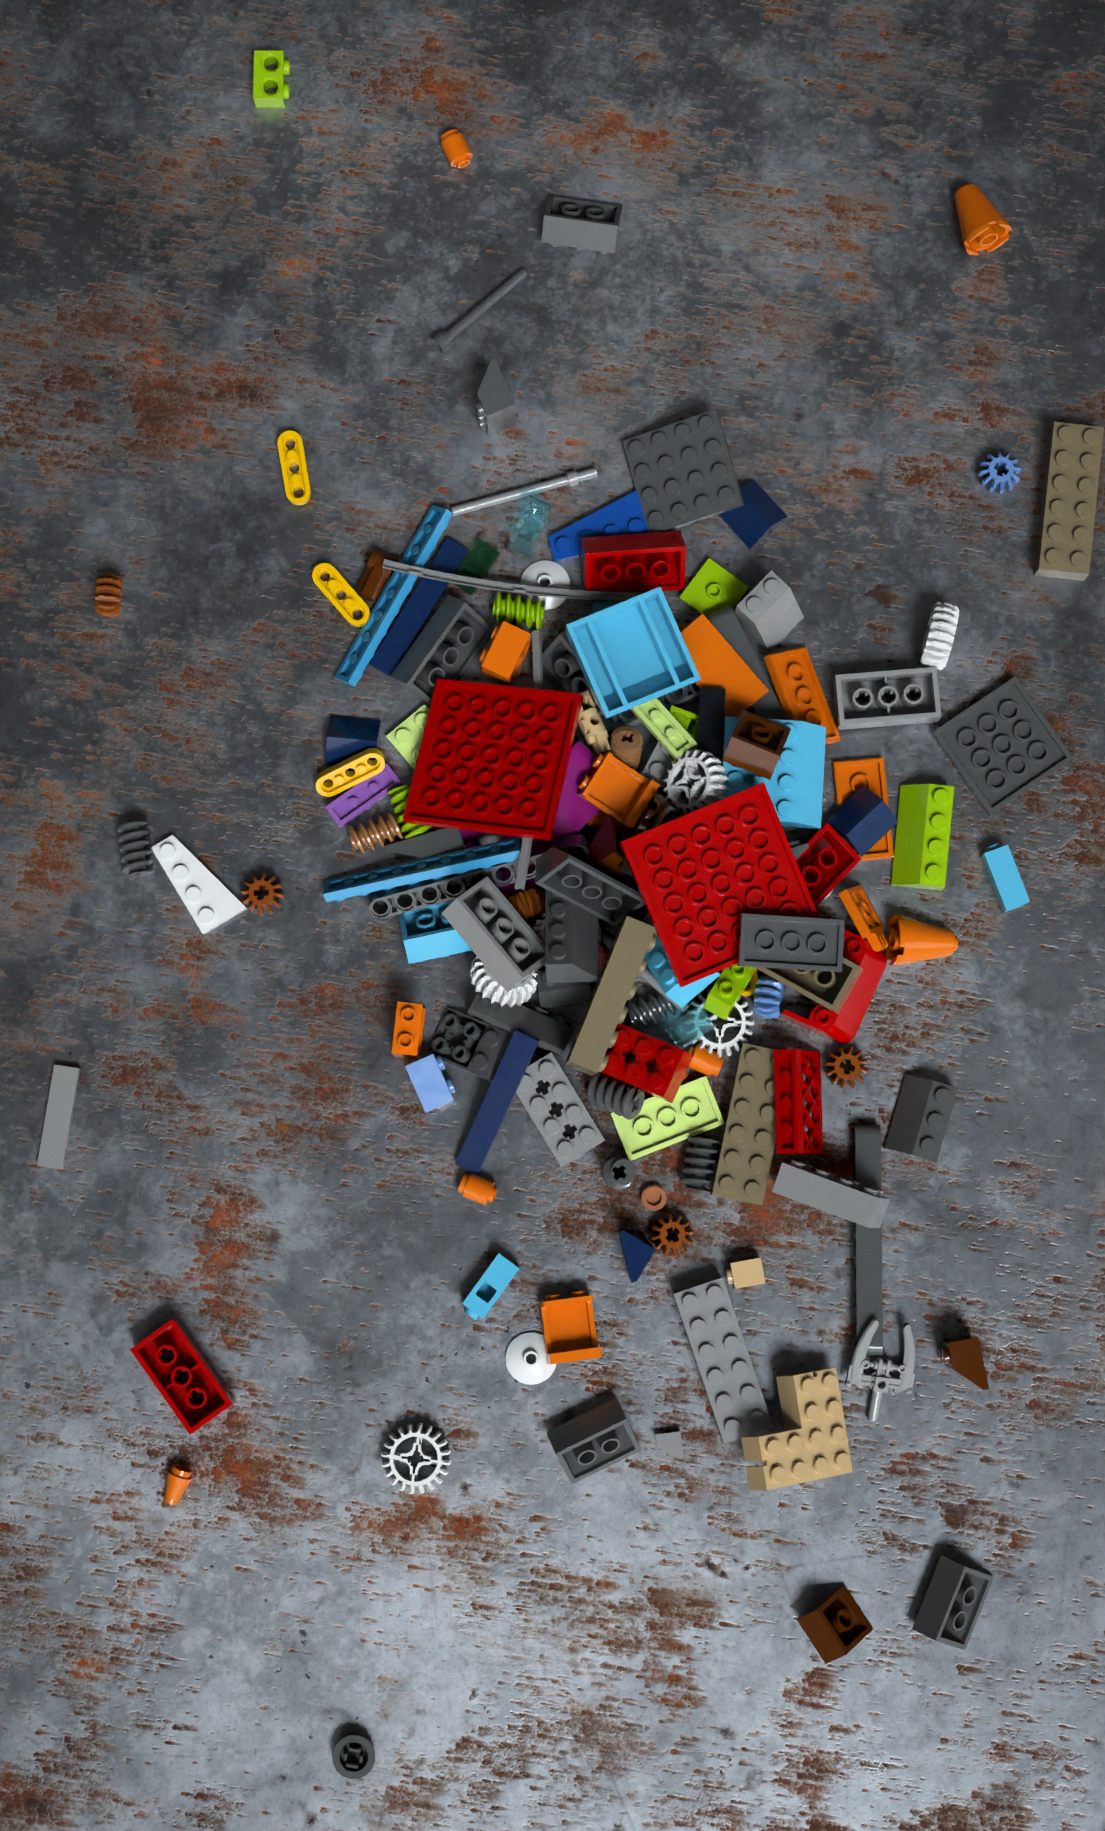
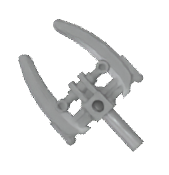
[845,1319,916,1422]

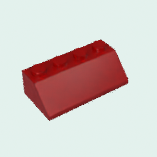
[581,531,686,593]
[796,822,862,908]

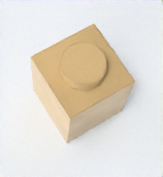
[725,1257,766,1289]

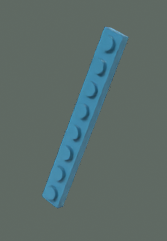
[334,505,453,687]
[323,837,522,902]

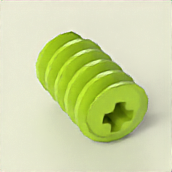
[492,591,546,630]
[387,785,432,840]

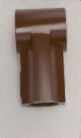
[356,548,399,602]

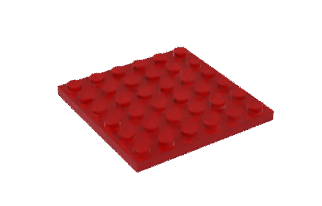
[403,678,583,841]
[619,782,820,987]

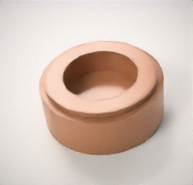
[641,1185,667,1211]

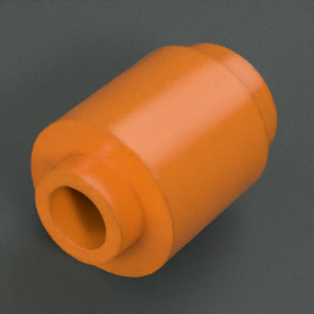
[440,129,473,169]
[687,1043,724,1076]
[458,1173,498,1206]

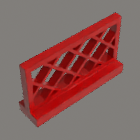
[773,1049,823,1154]

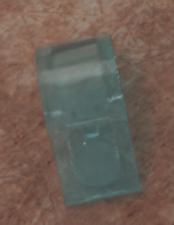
[507,495,553,558]
[666,1005,715,1049]

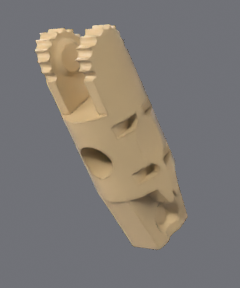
[578,690,611,755]

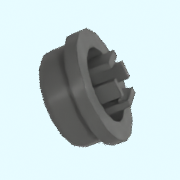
[332,1734,375,1779]

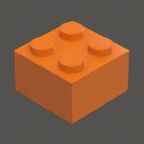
[479,621,532,686]

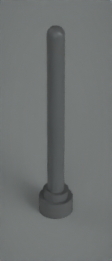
[431,268,528,353]

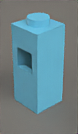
[981,843,1030,913]
[462,1253,520,1320]

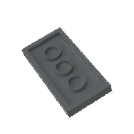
[737,913,845,972]

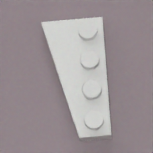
[151,835,247,935]

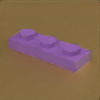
[325,763,402,829]

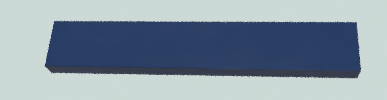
[369,537,469,678]
[455,1028,540,1175]

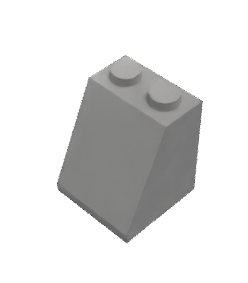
[735,570,804,653]

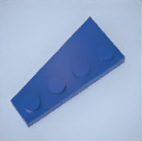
[548,490,649,562]

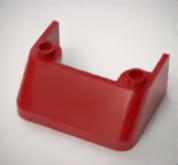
[779,929,887,1044]

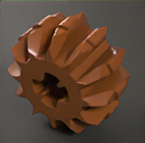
[94,573,123,617]
[241,872,285,916]
[508,888,545,924]
[824,1046,868,1089]
[650,1213,694,1257]

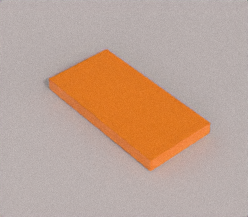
[681,614,769,717]
[764,646,841,745]
[832,757,894,861]

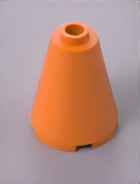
[954,183,1012,256]
[884,914,958,966]

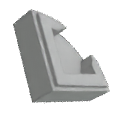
[655,1431,684,1458]

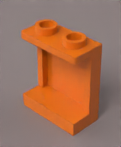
[577,751,660,828]
[391,1001,426,1059]
[539,1290,602,1364]

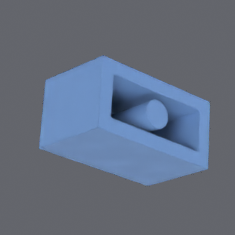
[404,1051,456,1113]

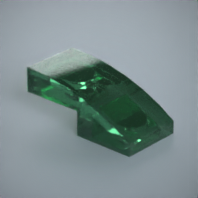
[453,540,501,595]

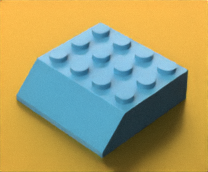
[565,587,701,719]
[721,716,826,829]

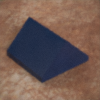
[718,480,788,550]
[326,716,381,769]
[826,786,898,857]
[618,1231,655,1283]

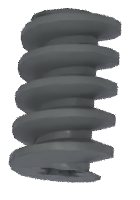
[117,821,154,876]
[627,989,676,1031]
[587,1072,645,1120]
[679,1137,720,1193]
[602,1157,636,1190]

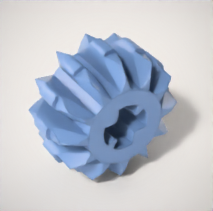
[978,450,1022,494]
[753,975,785,1019]

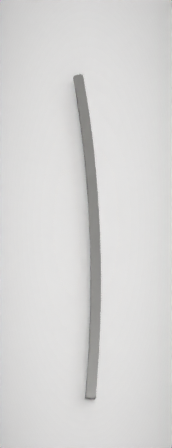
[382,559,643,601]
[514,630,543,890]

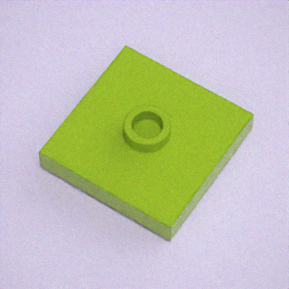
[679,558,749,617]

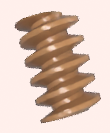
[610,726,643,772]
[348,812,404,857]

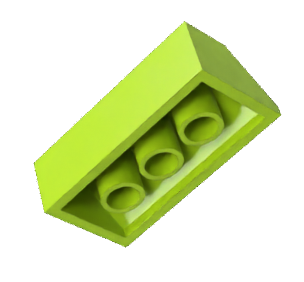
[891,784,955,891]

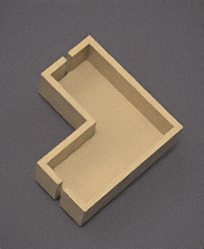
[741,1368,853,1490]

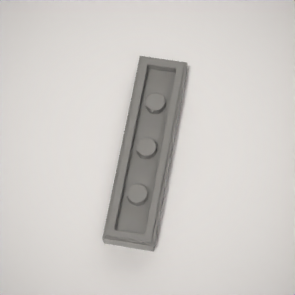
[37,1064,81,1170]

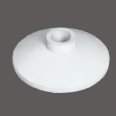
[520,560,570,610]
[505,1332,556,1385]

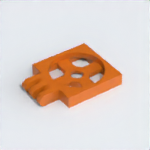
[838,885,889,952]

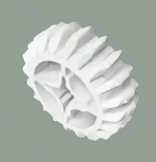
[920,601,959,670]
[663,749,729,815]
[469,956,538,1008]
[685,989,754,1057]
[381,1422,451,1494]

